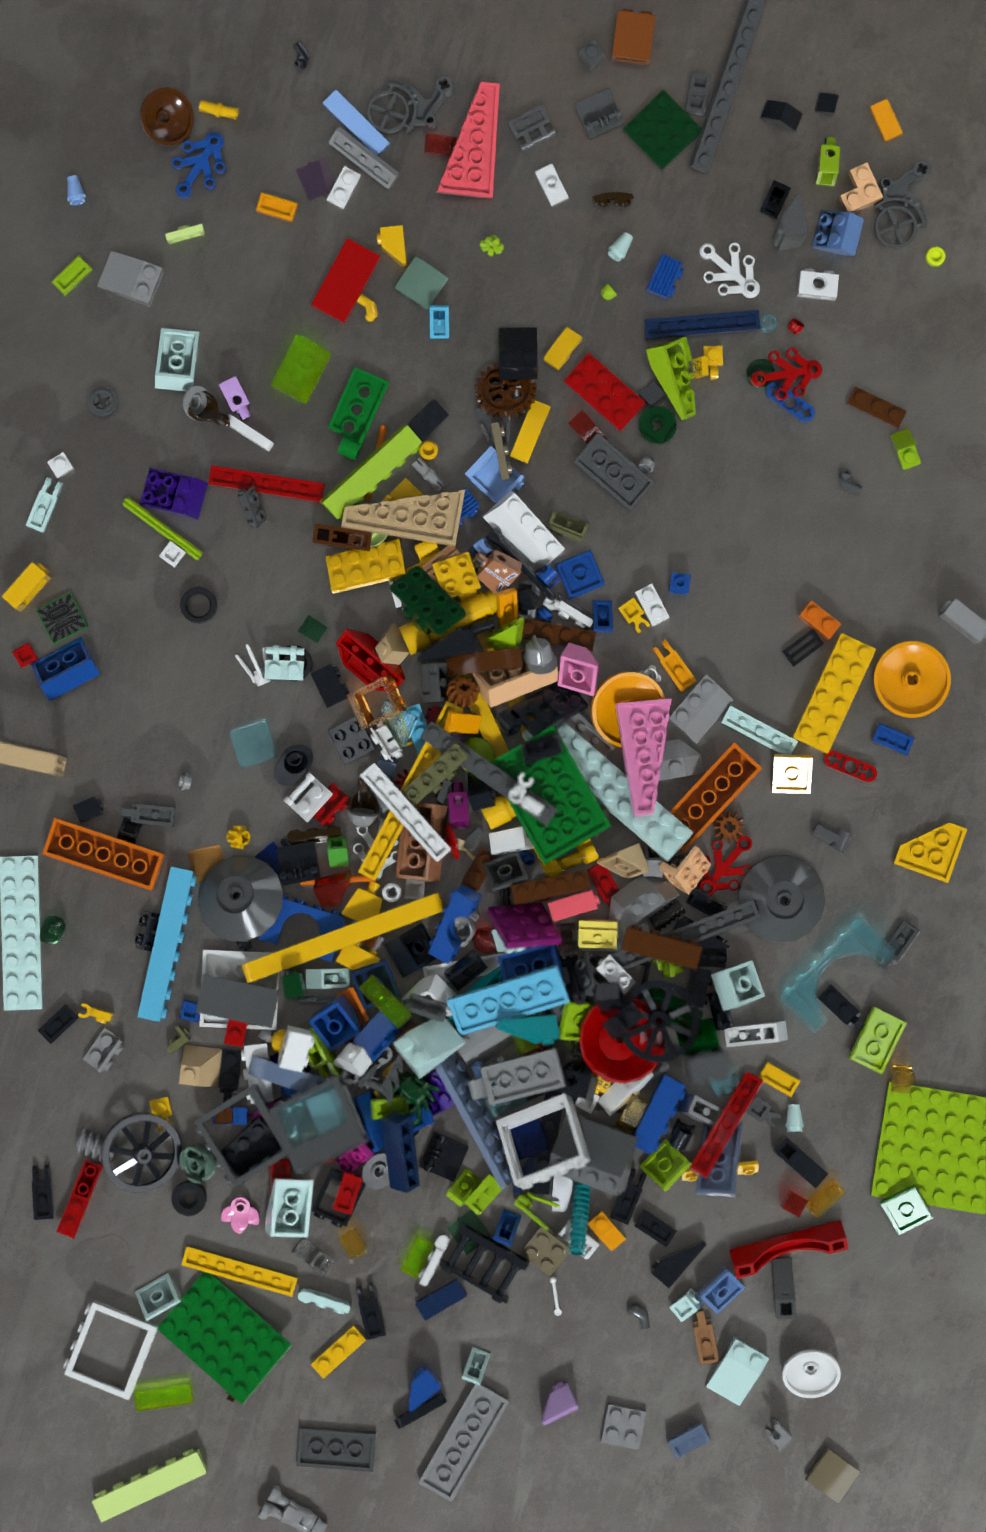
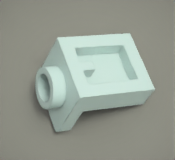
[669,1288,703,1322]

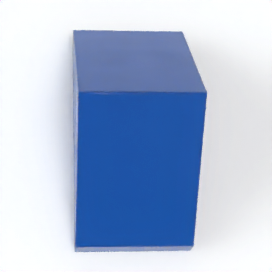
[493,1209,522,1247]

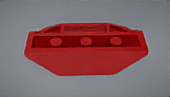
[336,628,406,693]

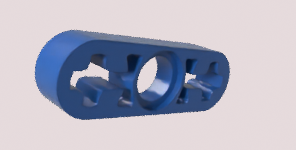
[766,382,815,423]

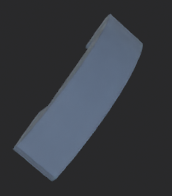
[248,1055,326,1096]

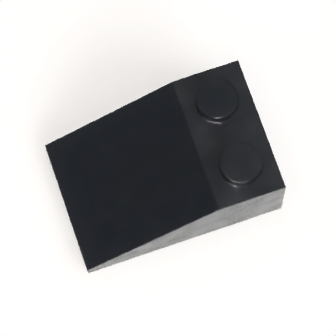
[499,327,538,380]
[417,626,476,663]

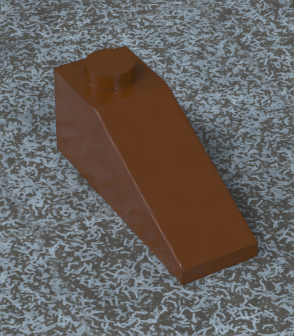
[312,524,372,551]

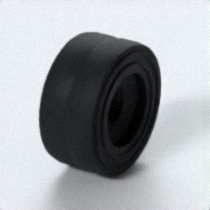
[171,1181,207,1216]

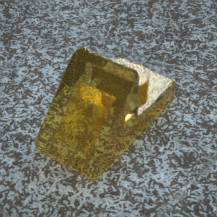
[891,1064,915,1093]
[616,1094,650,1134]

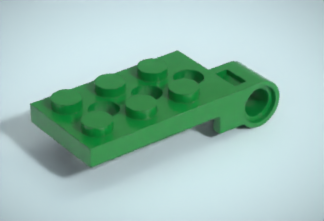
[328,367,390,460]

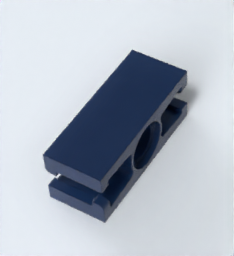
[415,1278,467,1321]

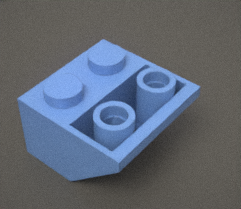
[812,210,864,256]

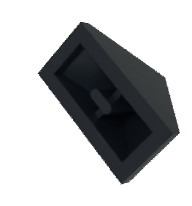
[760,100,803,132]
[760,180,791,219]

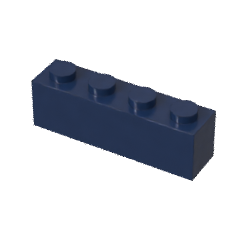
[381,1111,420,1193]

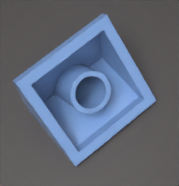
[697,1266,745,1314]

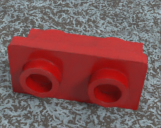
[313,782,349,826]

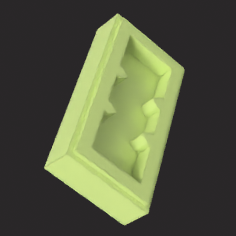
[165,224,205,244]

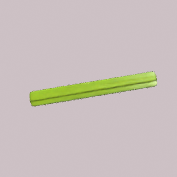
[122,497,203,560]

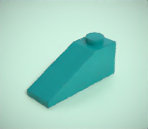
[496,1015,560,1046]

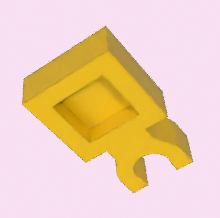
[618,597,650,634]
[149,1096,173,1132]

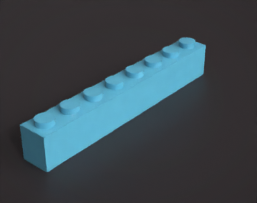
[137,866,197,1022]

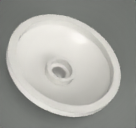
[782,1350,841,1398]

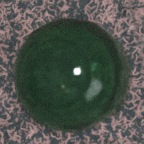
[746,359,775,388]
[39,916,66,945]

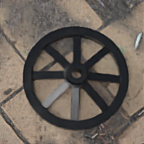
[620,980,700,1062]
[101,1113,181,1193]

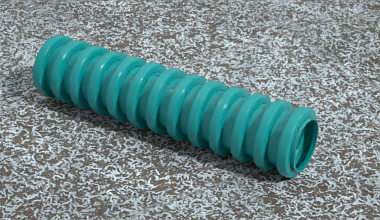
[568,1181,591,1256]

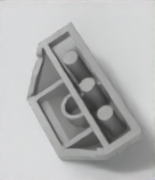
[658,739,704,781]
[609,874,680,941]

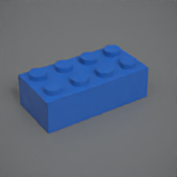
[632,1073,687,1155]

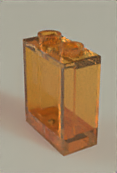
[347,675,407,731]

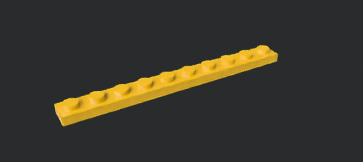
[358,701,464,881]

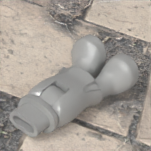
[258,1484,328,1532]

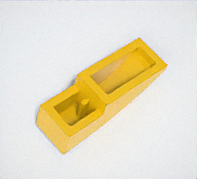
[510,400,551,464]

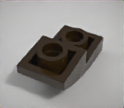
[592,192,634,208]

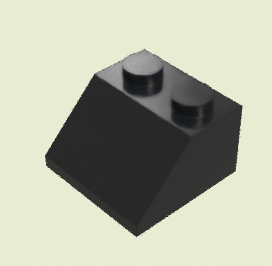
[384,923,437,978]

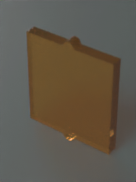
[188,845,226,883]

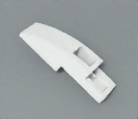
[598,1062,670,1117]

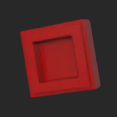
[12,642,38,668]

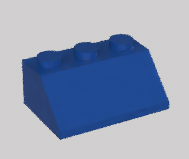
[31,637,100,701]
[351,1090,385,1153]

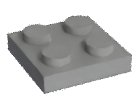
[601,1403,646,1450]

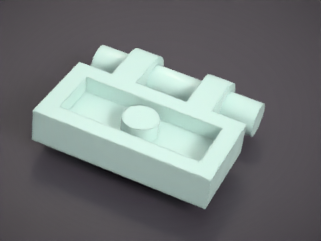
[265,645,304,681]

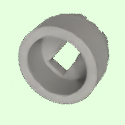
[638,456,655,473]
[258,1029,274,1044]

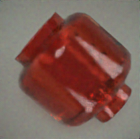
[472,927,497,955]

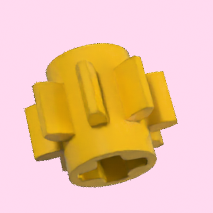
[226,825,250,849]

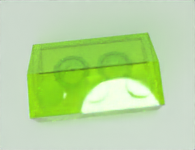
[271,334,332,405]

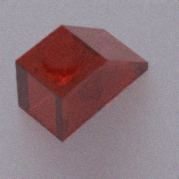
[313,870,352,908]

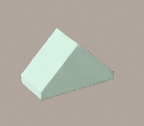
[462,1347,490,1385]

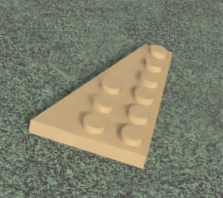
[341,490,465,546]

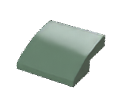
[393,256,449,310]

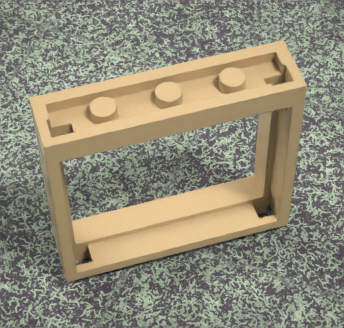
[0,743,67,776]

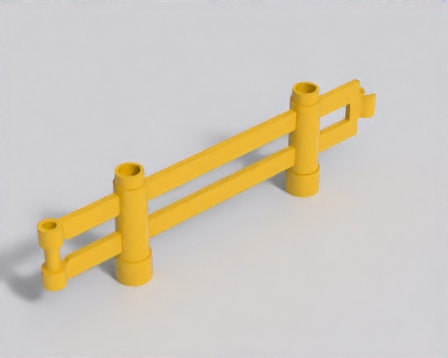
[398,541,599,878]

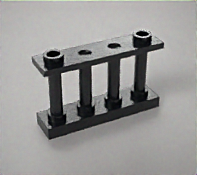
[439,1222,530,1304]

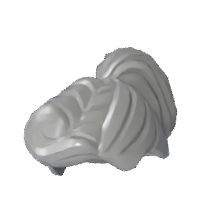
[454,909,479,947]

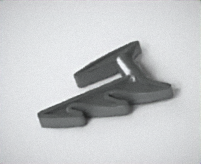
[358,1055,403,1103]

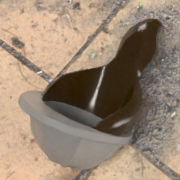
[182,385,230,427]
[346,776,379,827]

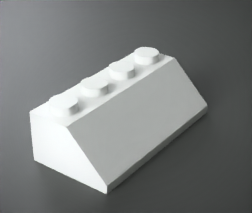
[482,491,565,572]

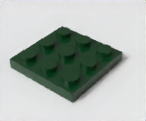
[622,90,701,171]

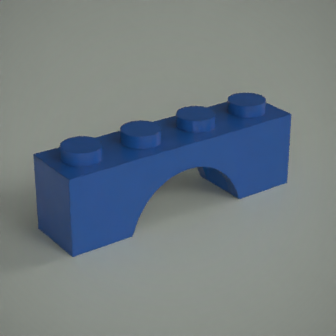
[429,884,482,964]

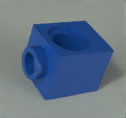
[668,572,691,595]

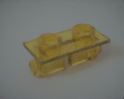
[804,1179,845,1218]

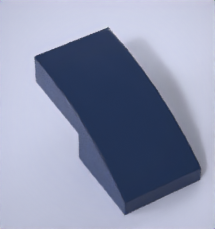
[513,1156,535,1194]

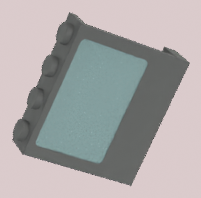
[269,1075,370,1174]

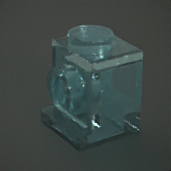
[708,1073,740,1099]

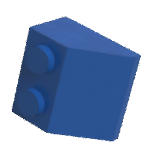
[308,994,361,1052]
[409,1364,442,1412]

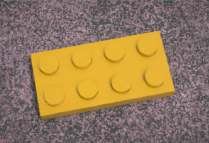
[325,539,406,594]

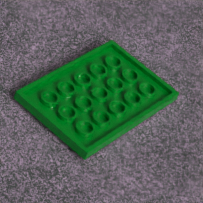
[491,725,612,865]
[157,1272,293,1405]

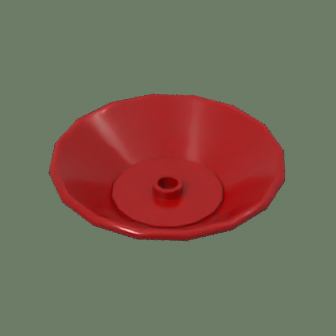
[579,995,665,1084]

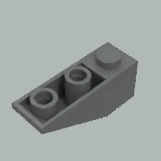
[772,1258,797,1320]

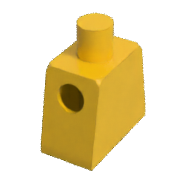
[342,881,383,922]

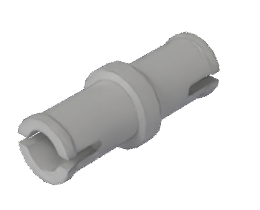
[411,457,446,493]

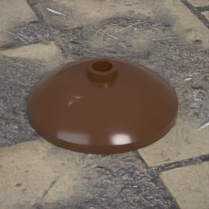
[140,87,194,146]

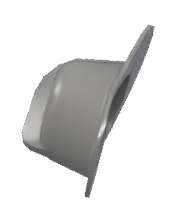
[522,635,558,675]

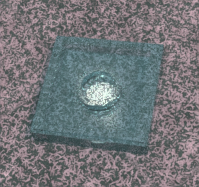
[370,699,418,751]
[229,721,278,769]

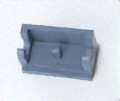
[667,1421,711,1459]

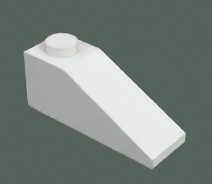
[724,1021,788,1047]

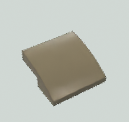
[805,1448,861,1504]

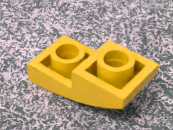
[543,327,582,370]

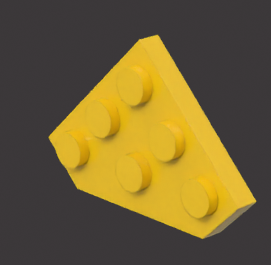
[893,822,967,883]

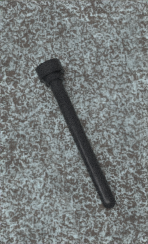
[485,527,555,600]

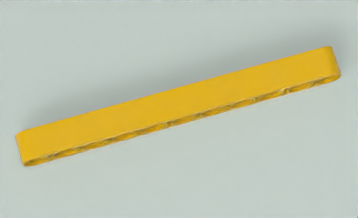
[241,892,444,983]

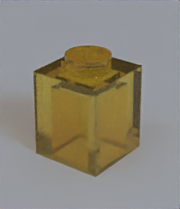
[338,1227,367,1259]

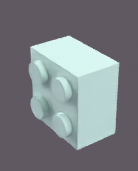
[711,960,765,1011]

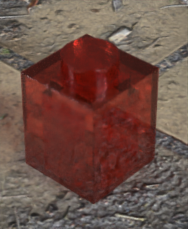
[781,1189,808,1217]

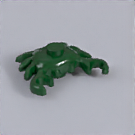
[379,1069,440,1125]

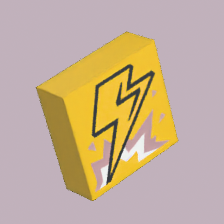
[692,356,709,378]

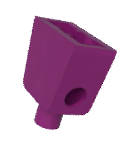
[448,782,470,829]

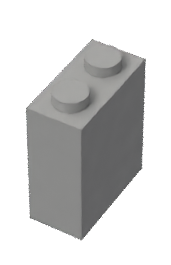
[939,598,986,644]

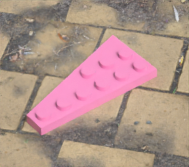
[615,698,672,817]

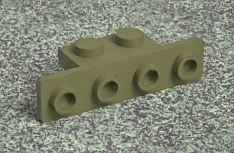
[401,743,469,807]

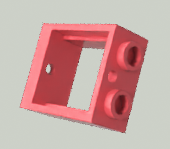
[547,890,600,922]

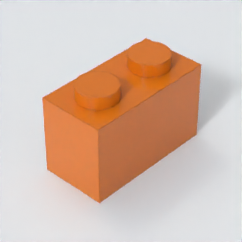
[798,600,841,641]

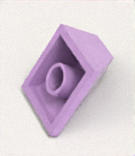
[542,1381,578,1426]

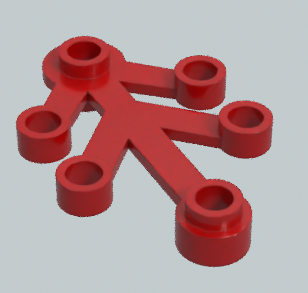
[750,347,822,400]
[697,836,752,897]

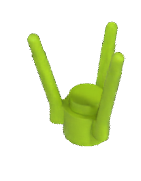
[514,1192,560,1230]

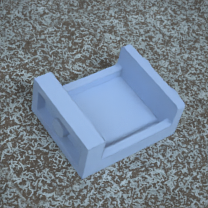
[465,446,525,504]

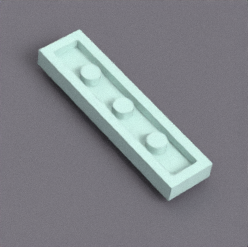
[721,706,798,755]

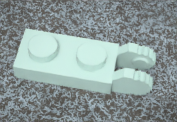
[25,477,63,533]
[297,1287,352,1314]

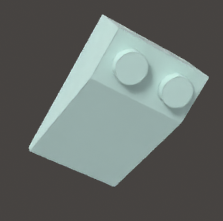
[155,328,199,391]
[394,1017,466,1079]
[265,1179,313,1237]
[706,1336,769,1406]

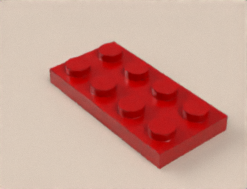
[563,352,646,432]

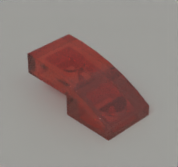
[568,410,608,445]

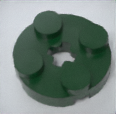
[639,406,677,445]

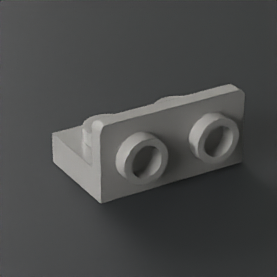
[83,1027,124,1073]

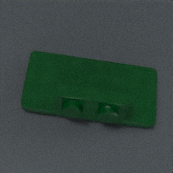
[390,566,466,636]

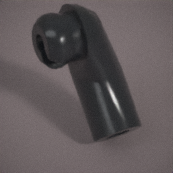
[293,41,310,70]

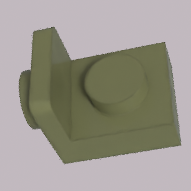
[166,1025,191,1054]

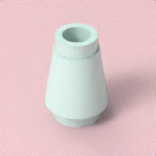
[608,232,633,262]
[785,1104,804,1133]

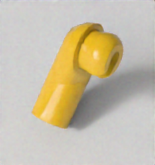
[357,294,378,322]

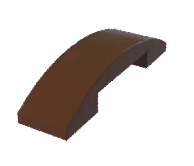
[447,648,523,678]

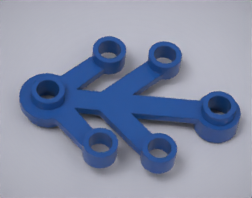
[172,132,226,199]

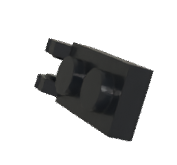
[32,1165,54,1220]
[610,1168,647,1225]
[356,1283,386,1340]

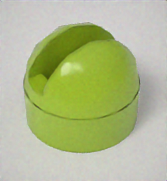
[601,283,617,300]

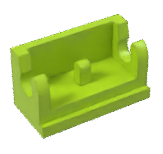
[464,1172,505,1215]

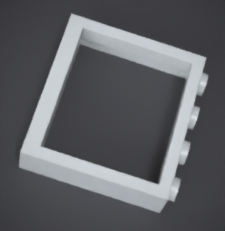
[496,1093,591,1189]
[63,1300,159,1400]

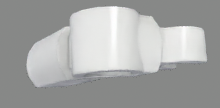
[509,773,545,816]

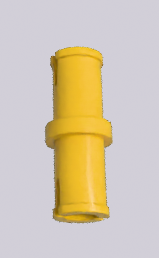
[199,100,239,120]

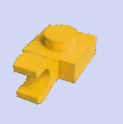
[703,346,723,380]
[78,1003,114,1024]

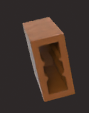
[611,9,656,65]

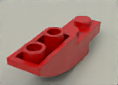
[56,1159,103,1239]

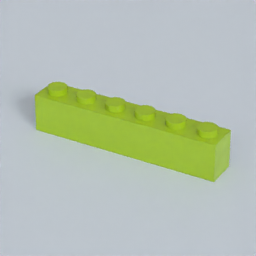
[319,424,422,520]

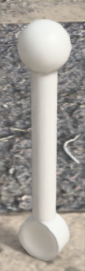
[549,1276,562,1316]

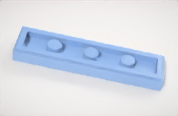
[323,90,390,156]

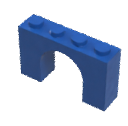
[258,894,346,962]

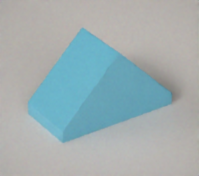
[430,305,449,339]

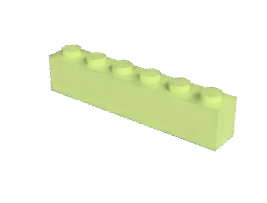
[92,1448,208,1523]

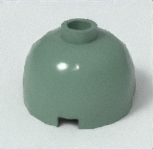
[179,1144,217,1184]

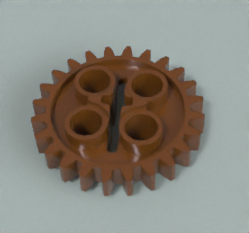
[475,363,537,420]

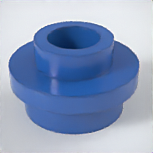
[536,606,553,623]

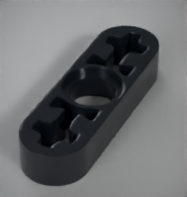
[394,1393,447,1429]

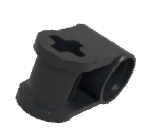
[670,1118,695,1151]

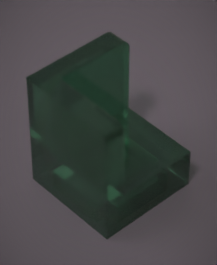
[298,615,328,643]

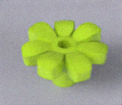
[480,235,504,256]

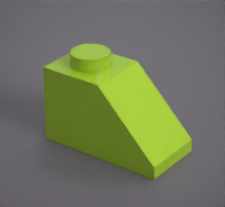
[487,616,524,650]

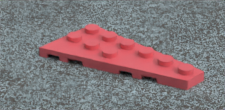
[436,82,500,199]

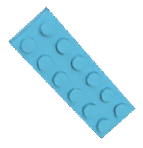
[447,965,570,1036]

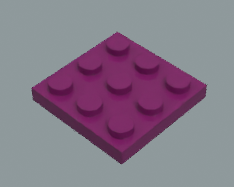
[487,902,562,949]

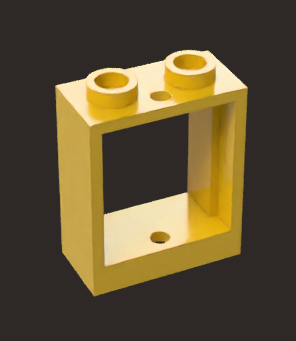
[1,562,51,612]

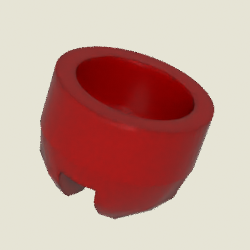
[788,318,805,335]

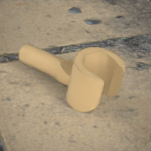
[456,838,476,860]

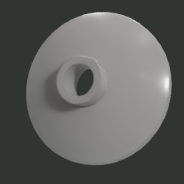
[361,1153,389,1190]

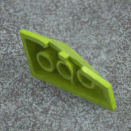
[646,336,696,420]

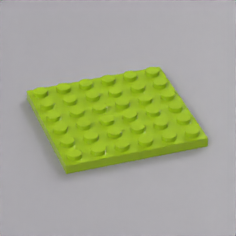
[870,1081,986,1214]

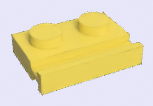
[578,919,618,949]

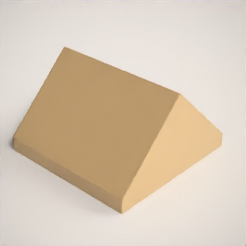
[597,843,649,880]

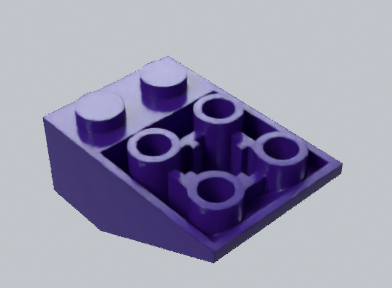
[140,468,208,520]
[395,1070,455,1116]

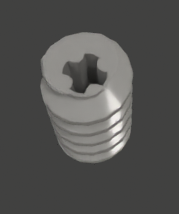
[76,1128,119,1163]

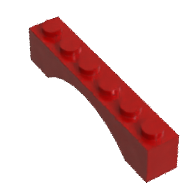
[729,1220,849,1279]

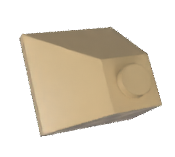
[179,1045,222,1087]

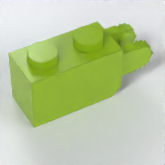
[307,1027,341,1078]

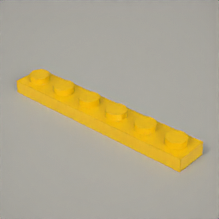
[181,1246,298,1297]

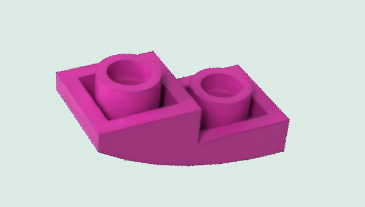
[336,1144,374,1173]

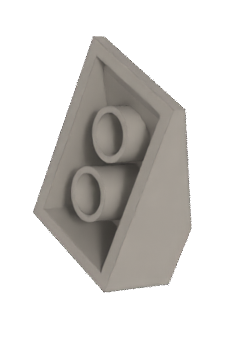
[97,251,164,307]

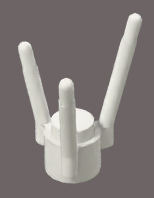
[235,644,272,687]

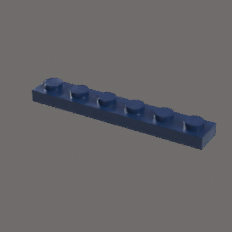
[644,310,760,339]

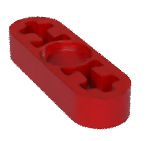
[823,751,877,782]

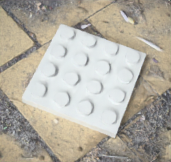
[200,950,279,1030]

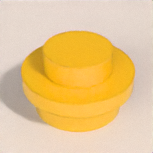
[419,441,438,460]

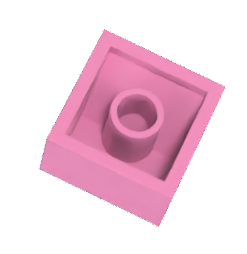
[558,643,599,696]

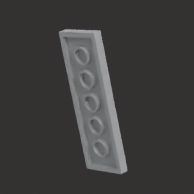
[418,1384,510,1502]

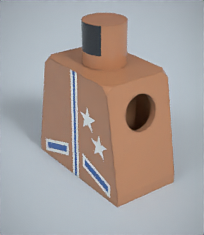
[473,550,522,595]

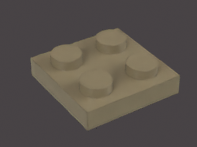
[520,1226,570,1276]

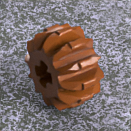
[446,675,479,709]
[713,811,746,843]

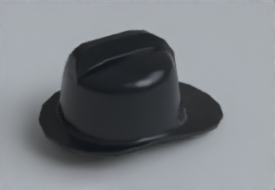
[273,745,313,786]

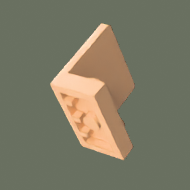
[658,846,711,895]

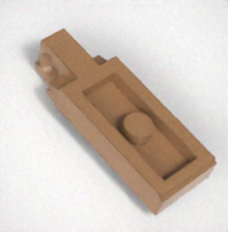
[693,1309,719,1365]

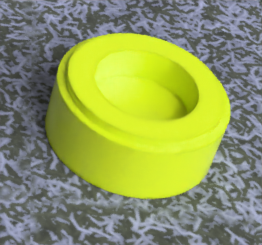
[926,246,946,267]

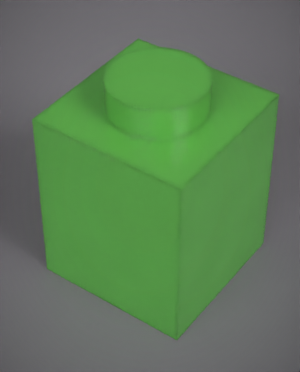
[327,836,349,868]

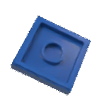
[555,550,605,600]

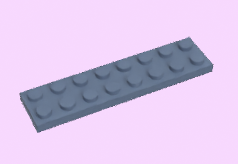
[435,1051,513,1189]

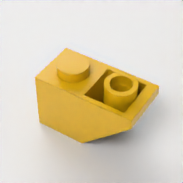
[336,942,381,970]

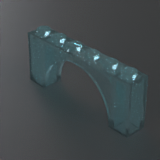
[780,918,896,1034]

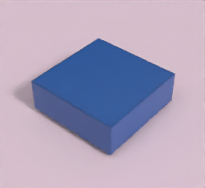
[179,999,200,1023]

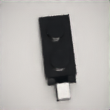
[818,984,864,1031]
[219,1049,241,1103]

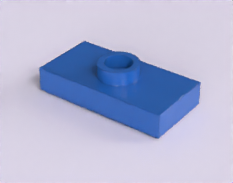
[871,723,915,756]

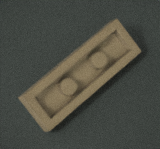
[491,421,513,480]

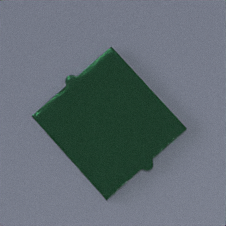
[446,1209,492,1255]

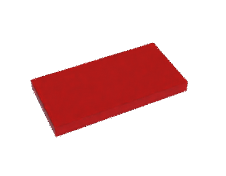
[311,238,381,324]

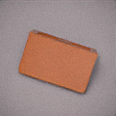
[336,986,370,1025]

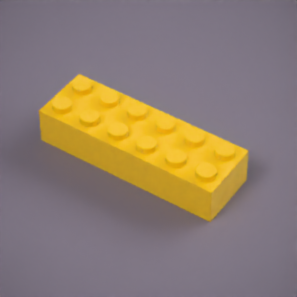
[792,633,876,754]

